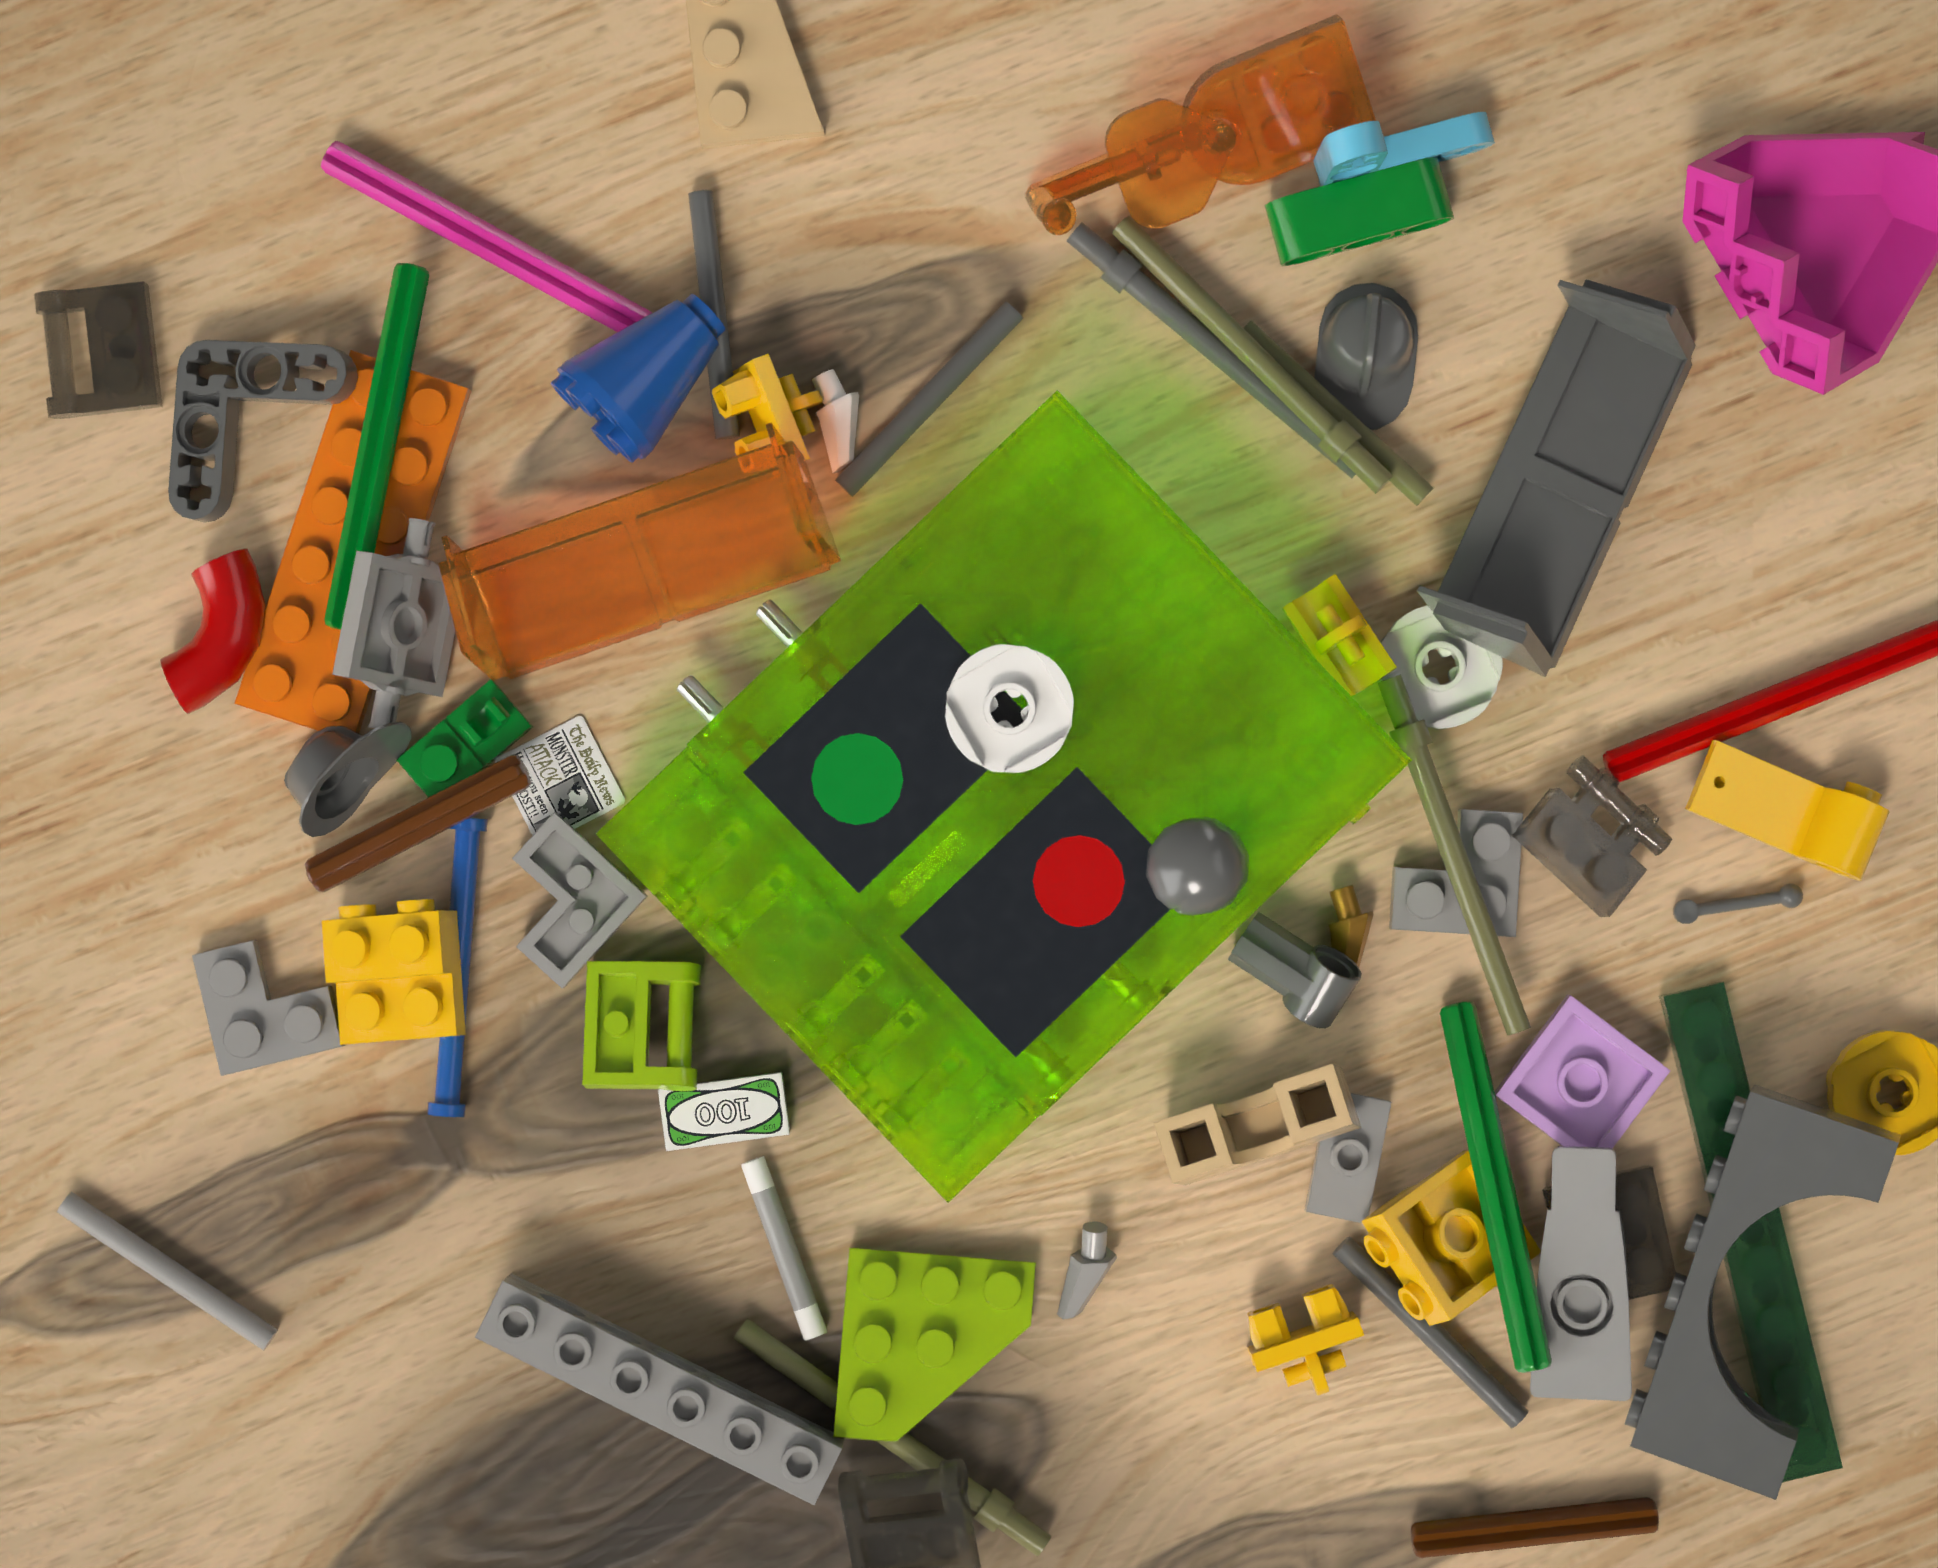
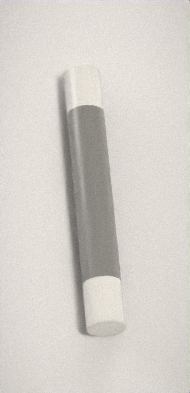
[741,1156,827,1340]

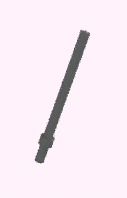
[1066,222,1356,479]

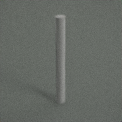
[57,1192,278,1351]

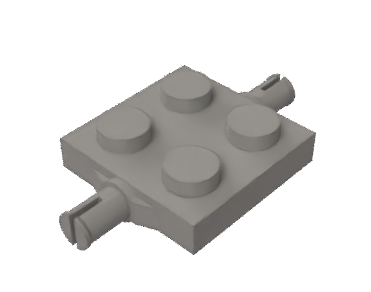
[332,518,466,728]

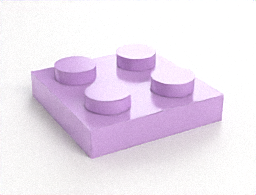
[1494,995,1671,1148]

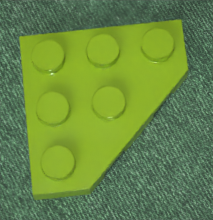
[833,1248,1036,1442]

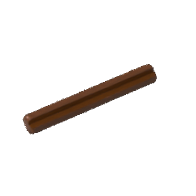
[305,755,531,892]
[1411,1497,1659,1558]

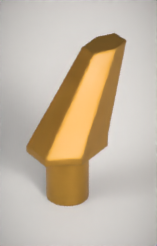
[1328,884,1374,967]

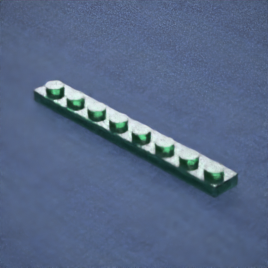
[1659,981,1843,1483]

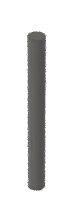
[688,190,740,440]
[835,301,1023,497]
[1333,1236,1529,1428]

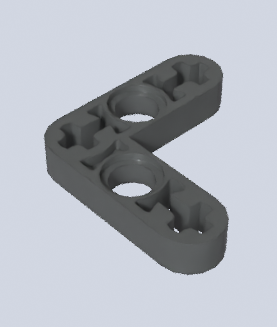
[168,340,358,523]

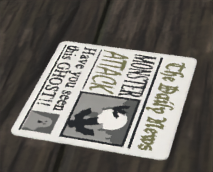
[495,716,625,836]

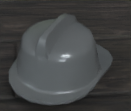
[1314,283,1418,430]
[284,722,412,837]

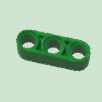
[1265,157,1454,266]

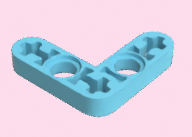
[1313,112,1495,186]

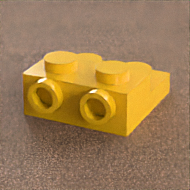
[322,899,466,1045]
[1361,1149,1541,1326]

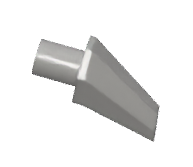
[1057,1221,1117,1320]

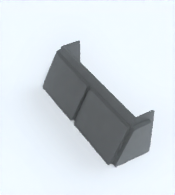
[1417,279,1696,677]

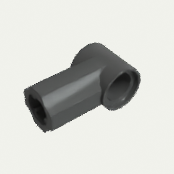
[1228,912,1362,1029]

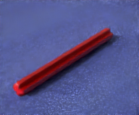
[1603,620,1938,783]

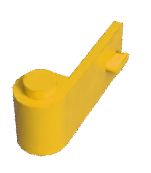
[1685,740,1890,881]

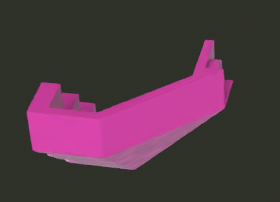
[1682,132,1938,395]

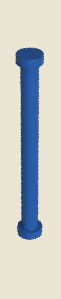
[427,818,488,1117]

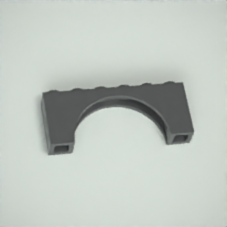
[1625,1084,1901,1500]

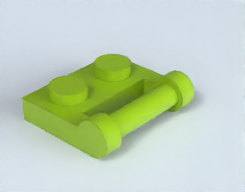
[582,961,701,1091]

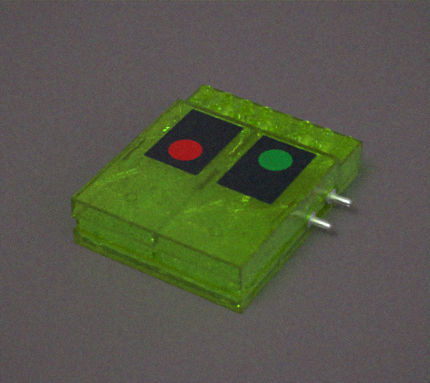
[596,390,1412,1203]

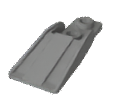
[1530,1146,1632,1401]

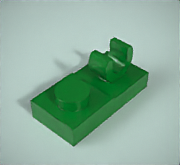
[396,679,533,797]

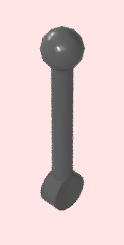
[1673,884,1803,924]

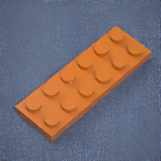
[234,350,471,733]

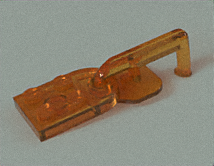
[1025,14,1376,236]

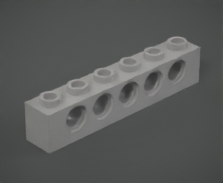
[475,1273,845,1505]

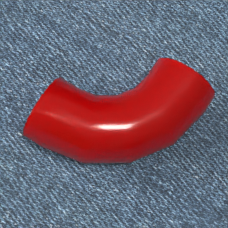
[160,548,265,714]

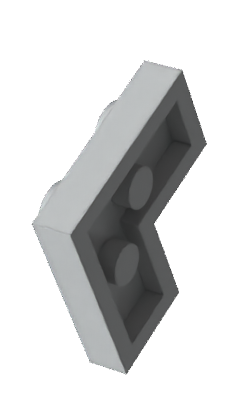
[1389,809,1523,937]
[512,812,648,988]
[192,940,346,1076]

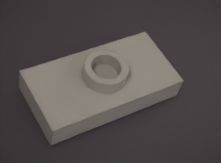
[1304,1093,1392,1223]

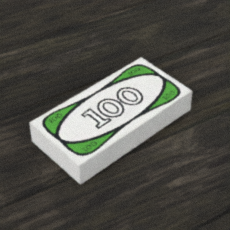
[658,1072,790,1151]

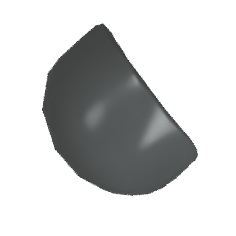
[1146,817,1249,915]

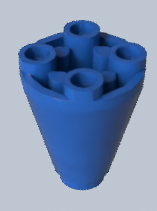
[550,294,726,463]

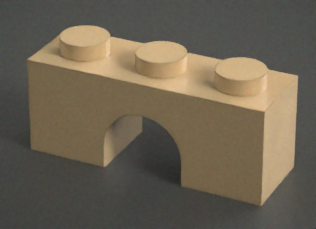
[1154,1064,1362,1185]

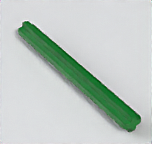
[324,263,429,630]
[1440,1002,1552,1373]

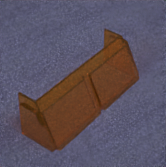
[438,422,841,680]

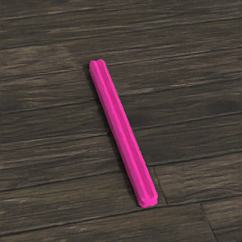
[321,141,652,332]

